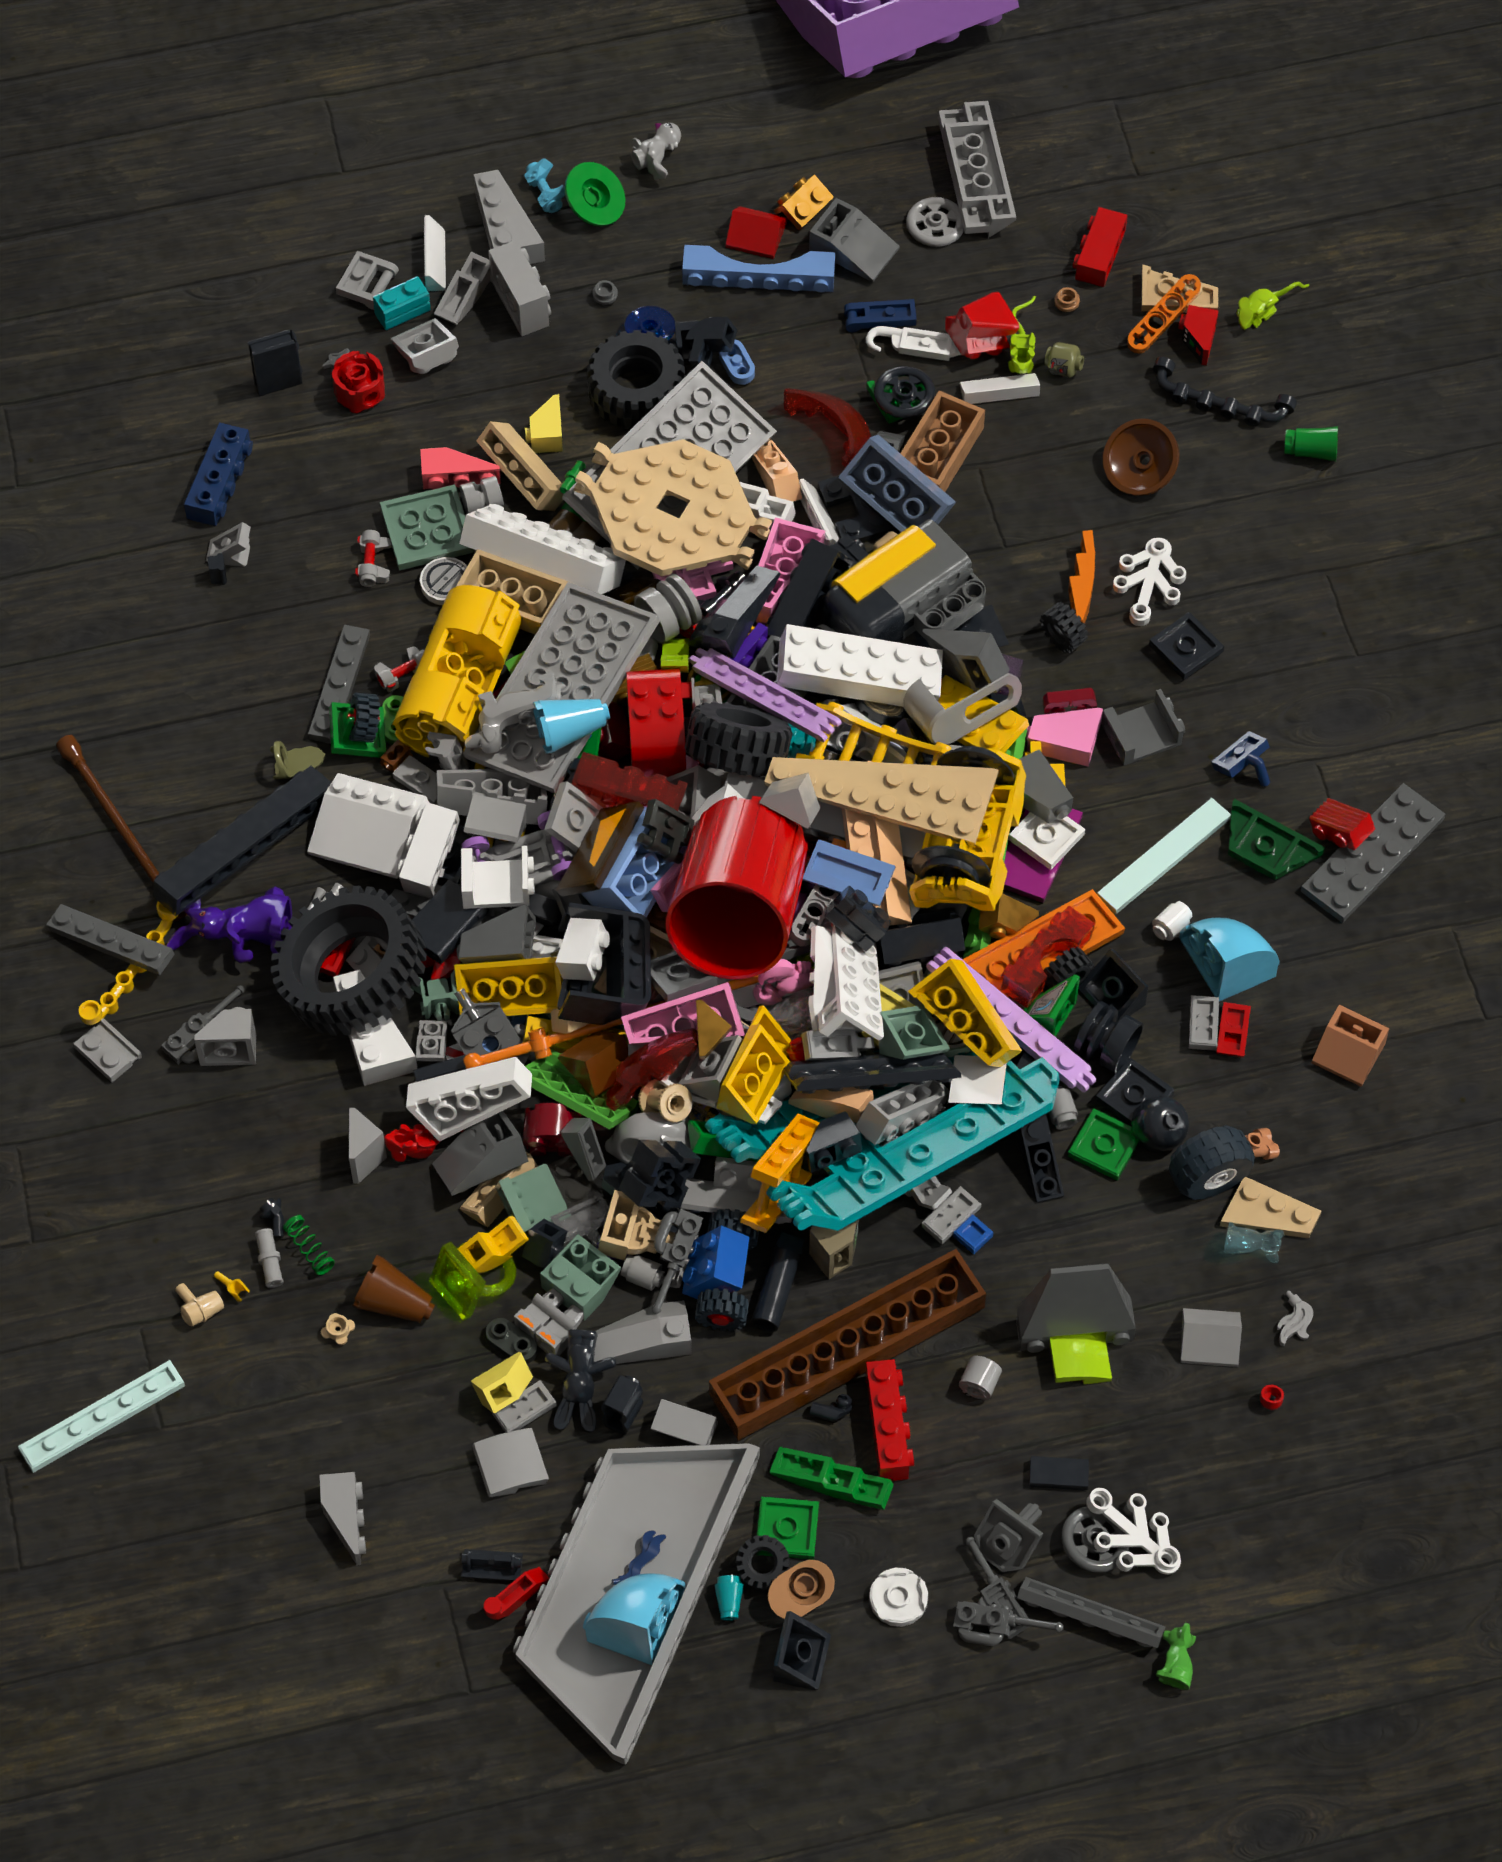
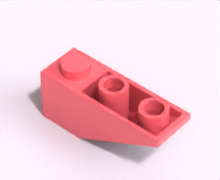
[420,447,501,490]

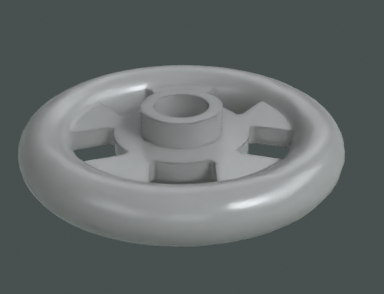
[906,197,964,247]

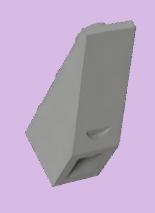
[320,1472,366,1565]

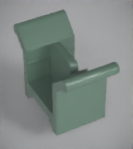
[410,970,460,1021]

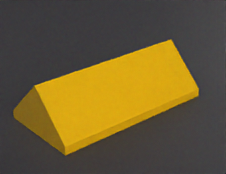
[454,956,563,1016]

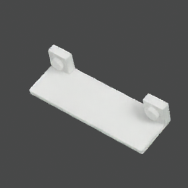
[818,918,884,1041]

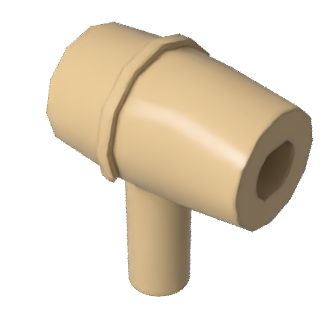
[175,1283,224,1326]

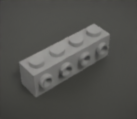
[855,1080,950,1145]

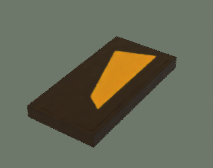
[556,801,644,896]

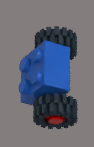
[682,1209,759,1331]

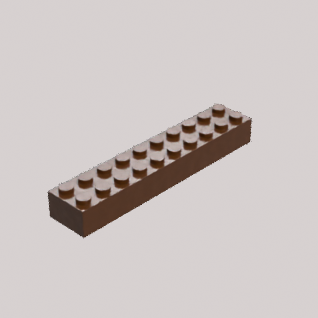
[709,1249,986,1440]

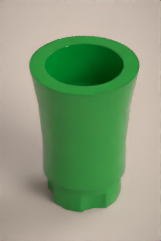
[1285,426,1338,462]

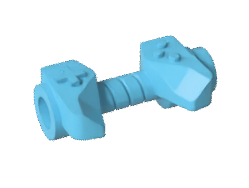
[524,158,565,213]

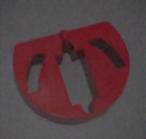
[1042,688,1097,715]

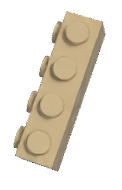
[477,421,564,511]

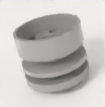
[634,574,702,644]

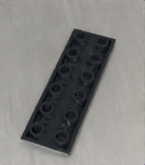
[784,1053,961,1094]

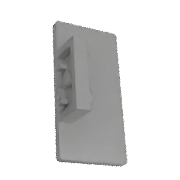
[680,1157,793,1224]

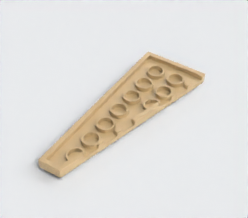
[764,757,998,847]

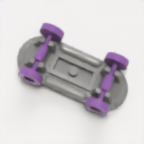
[461,811,576,887]

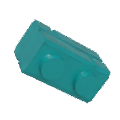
[373,276,431,330]

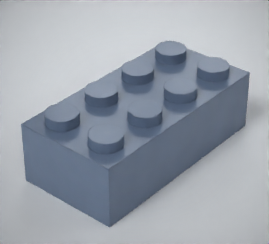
[838,435,956,532]

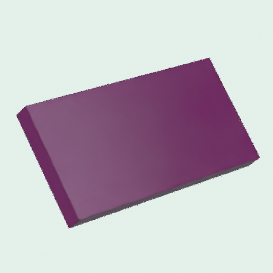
[1003,809,1083,903]

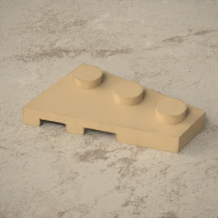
[1141,265,1218,313]
[1220,1177,1321,1238]

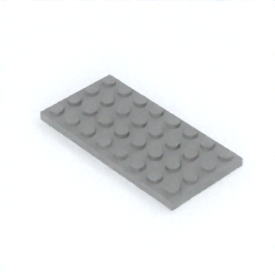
[562,361,777,570]
[463,582,660,794]

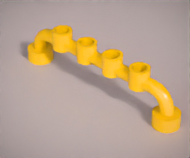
[79,902,179,1025]

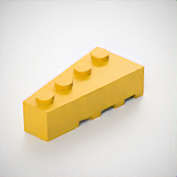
[908,959,1022,1067]

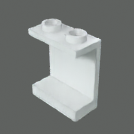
[461,846,535,909]

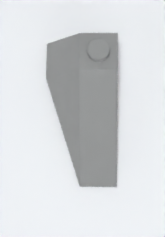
[594,1300,692,1364]

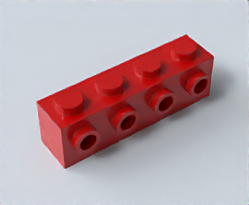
[865,1359,914,1481]

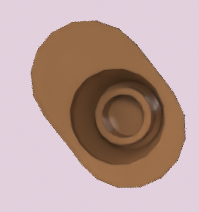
[768,1560,835,1619]

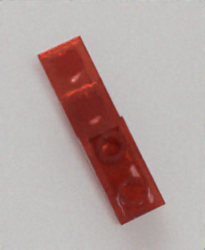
[606,1028,698,1111]

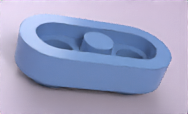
[719,340,755,385]

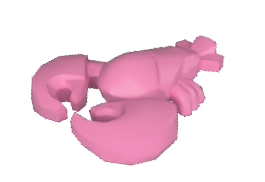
[752,959,814,1005]

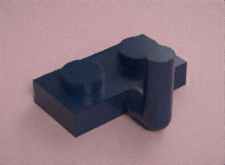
[1211,731,1270,787]

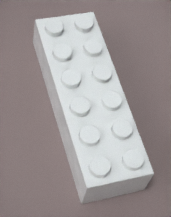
[459,504,626,594]
[777,624,943,707]

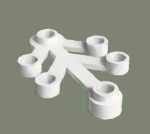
[1113,538,1186,626]
[1087,1488,1181,1575]

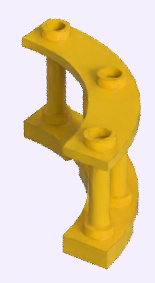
[796,701,951,765]

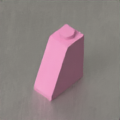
[1025,708,1103,767]

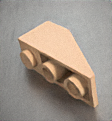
[752,440,802,502]

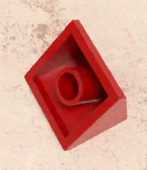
[726,207,788,259]

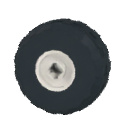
[1169,1126,1255,1200]

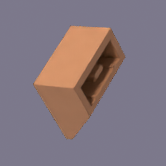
[1312,1005,1389,1087]

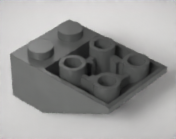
[809,198,900,282]
[922,629,1010,693]
[432,1111,529,1196]

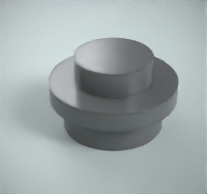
[592,280,618,305]

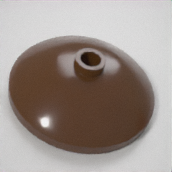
[1103,419,1179,496]

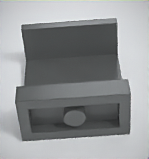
[1101,689,1185,766]

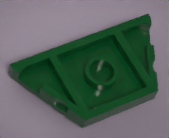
[1228,799,1325,880]

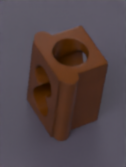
[379,740,413,773]

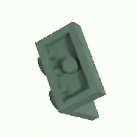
[495,1164,569,1234]

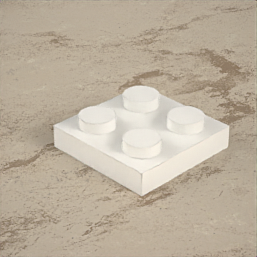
[1008,812,1085,870]

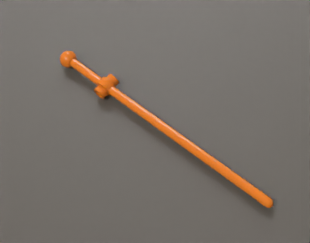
[463,976,766,1069]

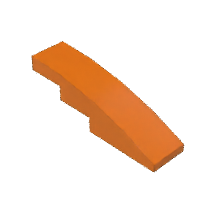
[1068,530,1095,623]

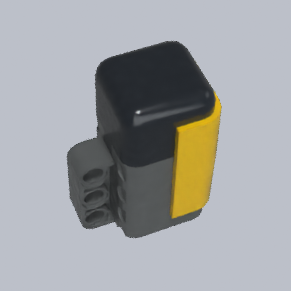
[824,519,986,643]

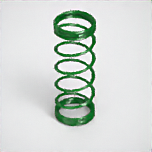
[283,1215,335,1275]

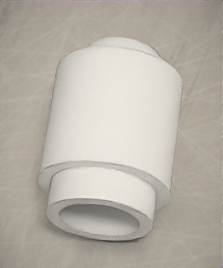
[1152,901,1192,941]

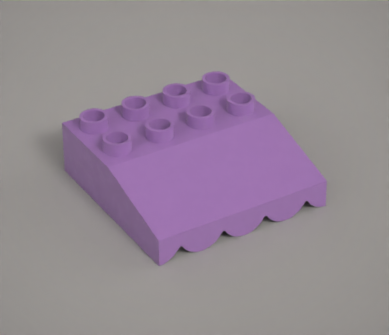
[776,0,1019,78]

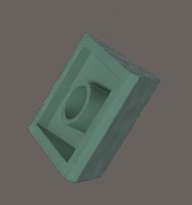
[879,1005,950,1059]

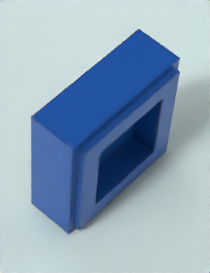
[953,1214,993,1254]

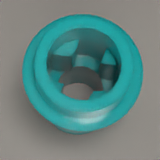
[714,1575,744,1620]

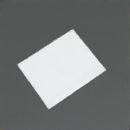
[948,1055,1007,1104]

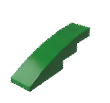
[770,1447,894,1510]

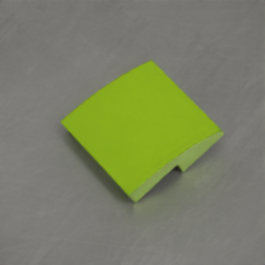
[1049,1332,1112,1384]

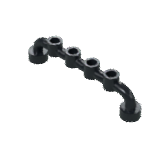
[1153,357,1297,426]

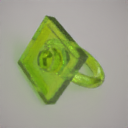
[429,1242,516,1321]

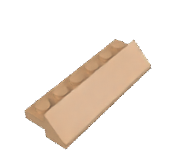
[841,760,912,926]

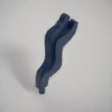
[612,1530,666,1585]

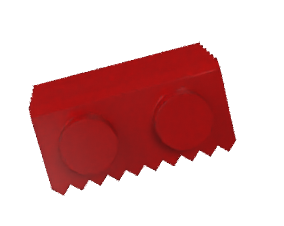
[1309,798,1375,851]

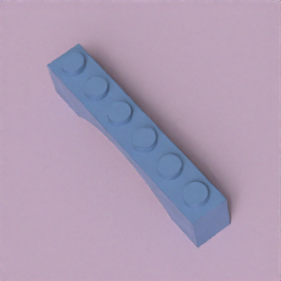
[682,245,835,292]

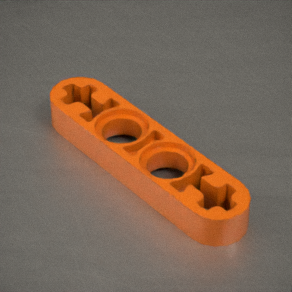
[1127,274,1201,354]

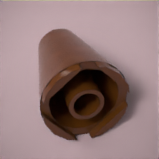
[352,1255,435,1323]

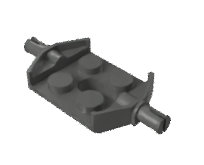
[451,988,530,1065]

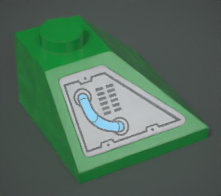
[1023,975,1080,1037]

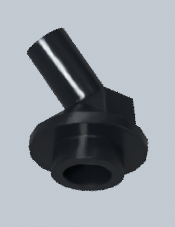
[259,1197,284,1238]

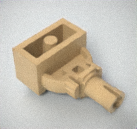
[598,1190,675,1261]

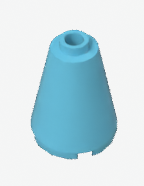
[533,699,610,754]

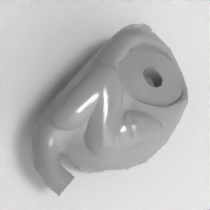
[605,1112,697,1164]

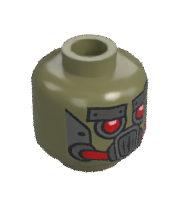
[1045,342,1084,378]

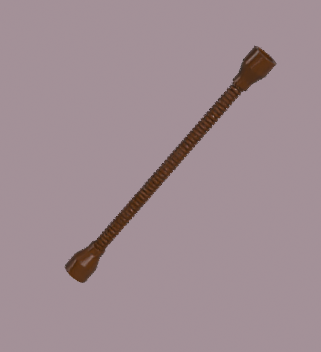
[56,735,188,921]

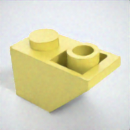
[471,1352,533,1413]

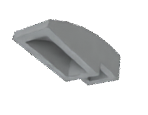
[434,252,491,325]

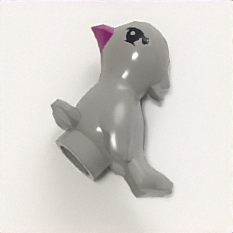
[631,123,681,180]

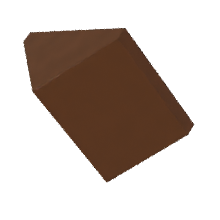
[558,1030,633,1099]

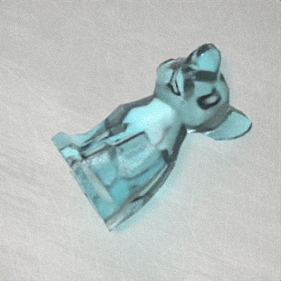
[1223,1222,1284,1263]

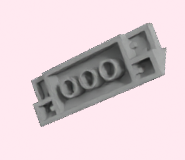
[938,101,1016,238]

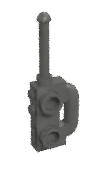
[161,986,244,1064]
[652,1209,703,1314]
[966,1537,1030,1639]
[953,1601,1063,1646]

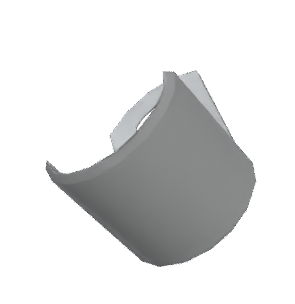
[903,673,1022,745]

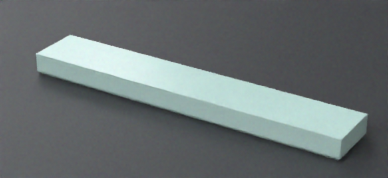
[1097,798,1231,915]
[18,1360,185,1473]

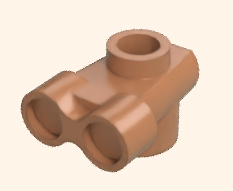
[1245,1128,1280,1160]

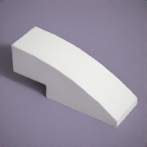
[740,482,796,529]

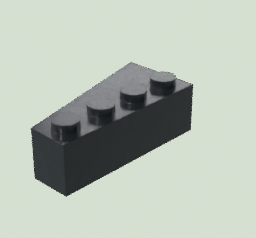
[766,539,854,637]

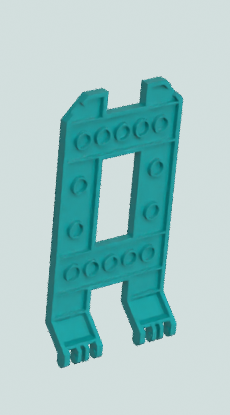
[705,1049,1059,1231]

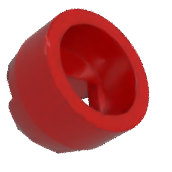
[1260,1385,1284,1411]

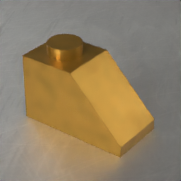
[979,893,1039,939]

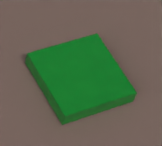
[1068,1109,1140,1181]
[756,1496,819,1560]

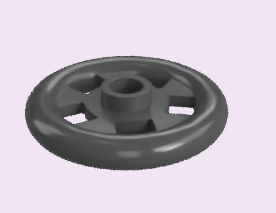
[1062,1506,1129,1573]

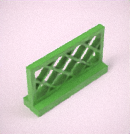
[525,1048,639,1129]

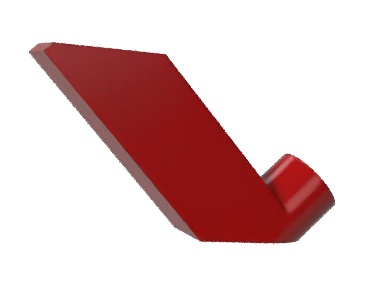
[484,1567,550,1619]

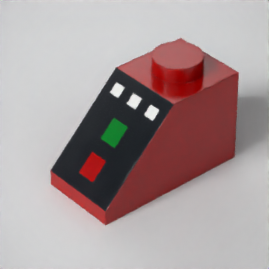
[1179,305,1219,366]

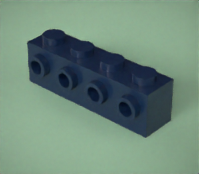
[184,422,253,526]

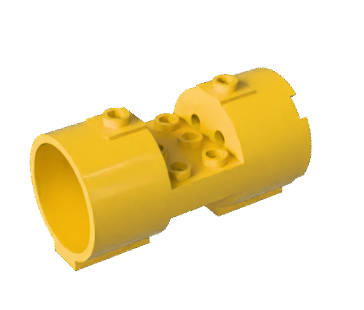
[392,585,522,757]

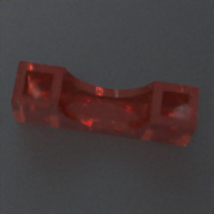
[1000,906,1095,1008]

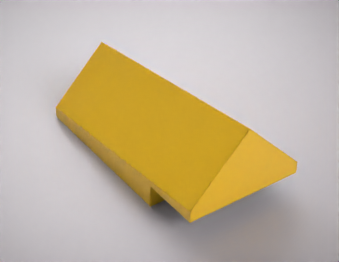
[716,1005,792,1124]

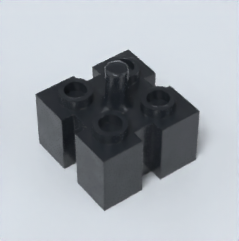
[619,1140,701,1207]

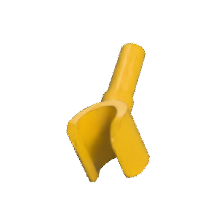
[214,1271,250,1302]

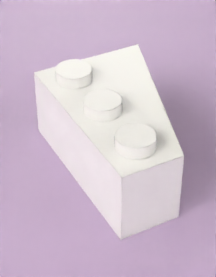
[397,802,460,899]

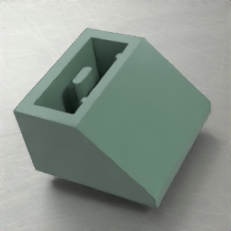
[540,1234,621,1321]

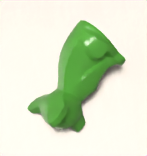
[1156,1623,1196,1690]

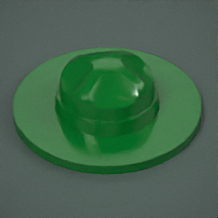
[565,162,625,226]

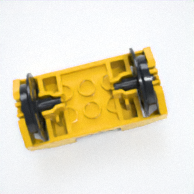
[909,746,1026,911]

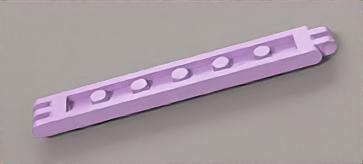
[688,648,842,742]
[926,947,1096,1092]

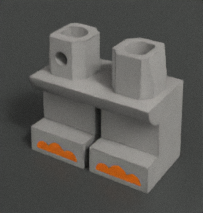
[514,1288,584,1356]

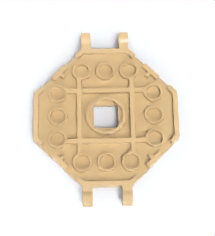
[573,439,772,576]

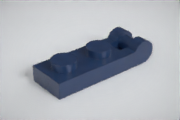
[844,299,917,332]

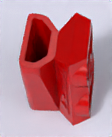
[945,292,1019,359]

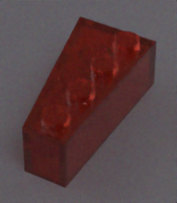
[571,752,688,811]

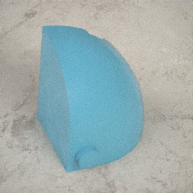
[1179,918,1279,1001]
[583,1573,686,1665]

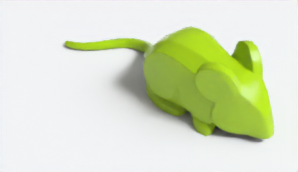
[1237,282,1309,330]
[1008,296,1036,374]

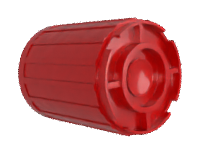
[666,796,808,979]

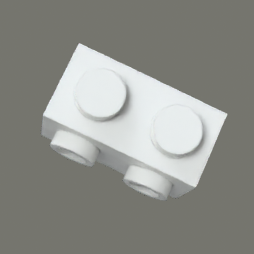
[555,918,610,981]

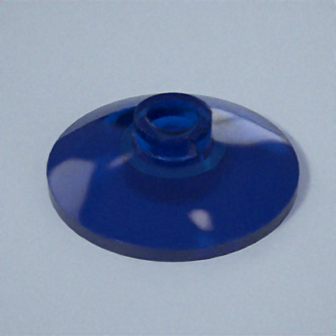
[625,306,675,340]

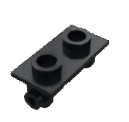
[461,1549,523,1581]

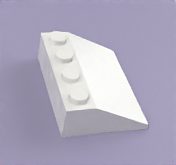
[307,773,429,879]

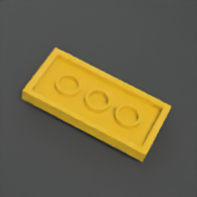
[938,675,1029,753]

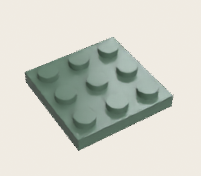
[380,485,475,570]

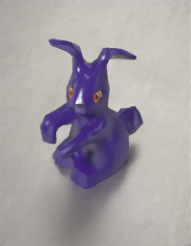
[166,887,292,963]

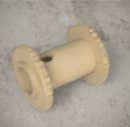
[638,1079,693,1123]

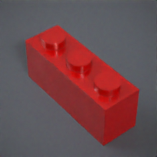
[1073,207,1128,287]

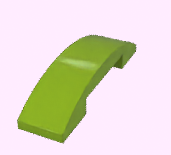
[661,638,689,673]

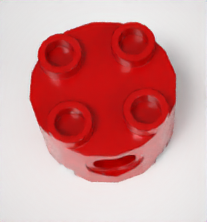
[332,351,385,413]

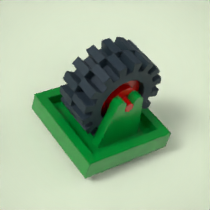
[329,693,386,758]

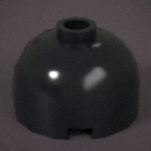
[1131,1096,1189,1153]

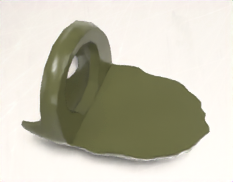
[270,741,325,779]

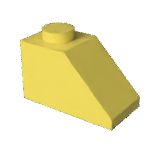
[525,394,563,453]

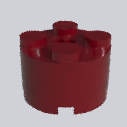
[523,1103,581,1157]

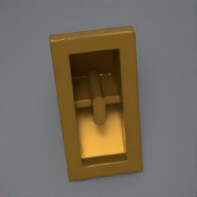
[696,1000,732,1060]

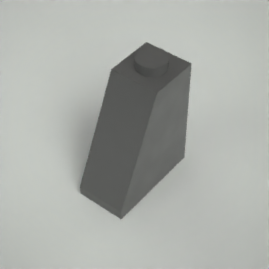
[1019,750,1073,823]
[457,905,536,964]

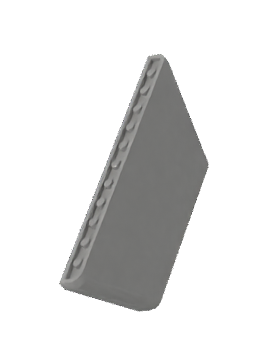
[513,1443,760,1765]

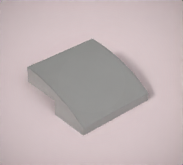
[472,1428,549,1497]

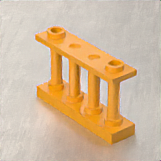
[740,1114,819,1233]

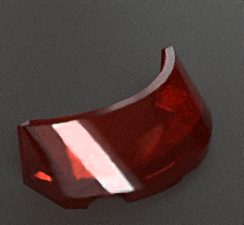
[784,388,871,467]

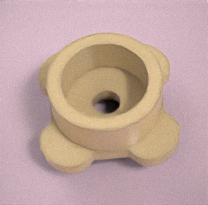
[321,1313,355,1345]

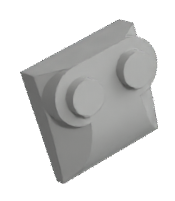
[391,318,459,374]

